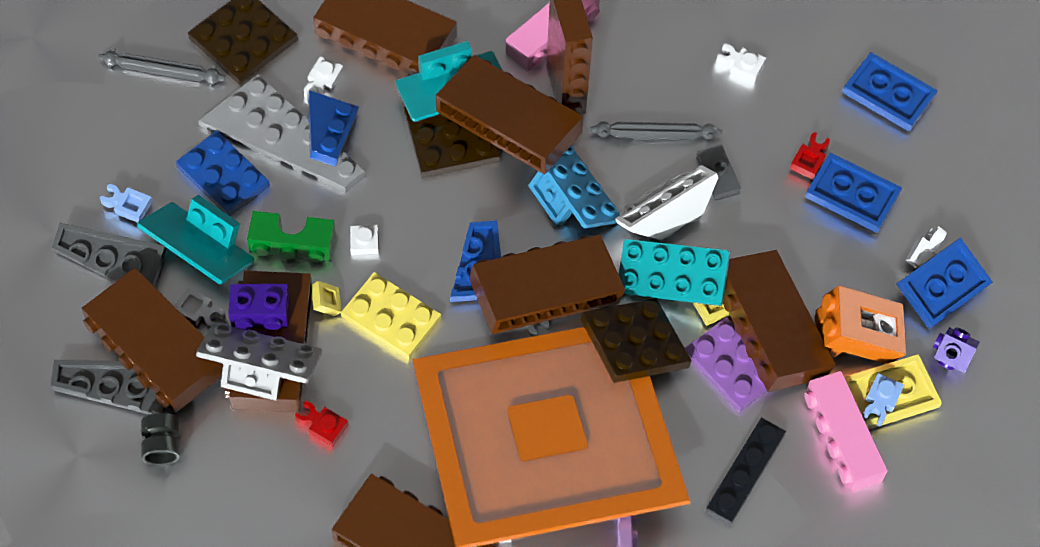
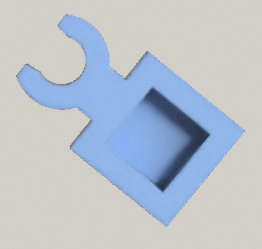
[100,184,153,223]
[863,373,904,427]

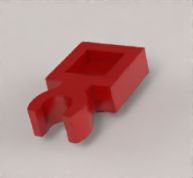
[790,132,830,180]
[295,401,349,447]

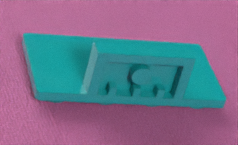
[395,41,503,122]
[137,195,255,284]
[619,239,730,306]

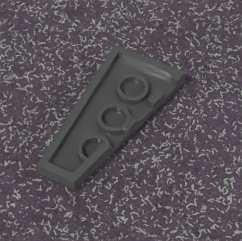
[52,223,167,287]
[51,360,165,415]

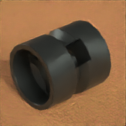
[141,413,180,465]

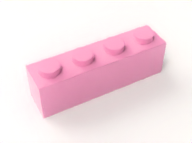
[506,0,600,72]
[805,371,888,492]

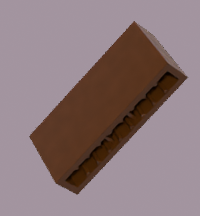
[313,0,457,76]
[546,0,593,114]
[436,55,583,175]
[469,234,625,334]
[723,250,836,392]
[82,268,223,413]
[225,270,312,412]
[331,473,494,547]

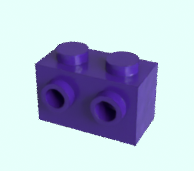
[228,284,289,330]

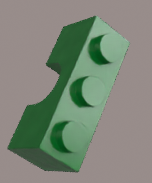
[247,211,336,262]

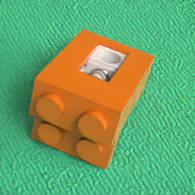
[815,285,906,364]

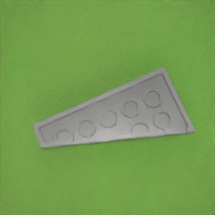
[198,75,365,193]

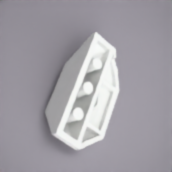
[616,165,718,240]

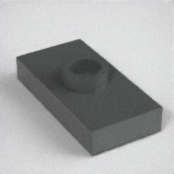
[696,145,741,200]

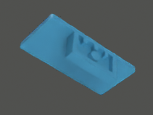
[528,145,620,228]

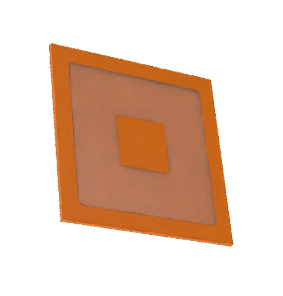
[412,327,690,547]

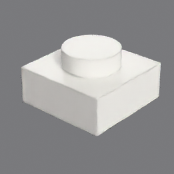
[350,225,378,255]

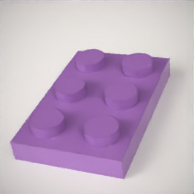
[685,317,767,413]

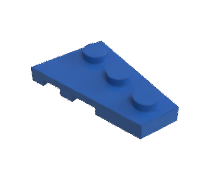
[307,90,359,167]
[450,220,501,302]

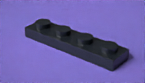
[705,417,786,526]

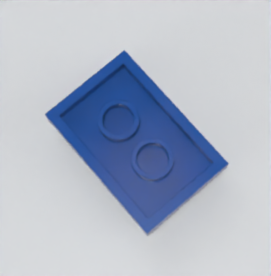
[842,52,938,132]
[176,131,270,216]
[805,152,902,233]
[896,238,993,329]

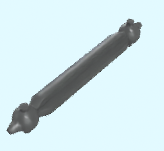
[98,48,226,87]
[590,121,722,140]

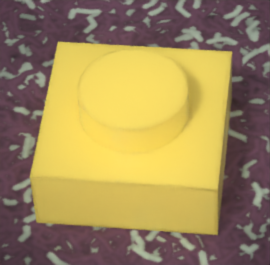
[311,281,342,316]
[693,303,730,326]

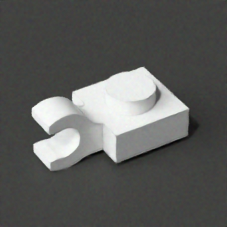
[905,226,947,269]

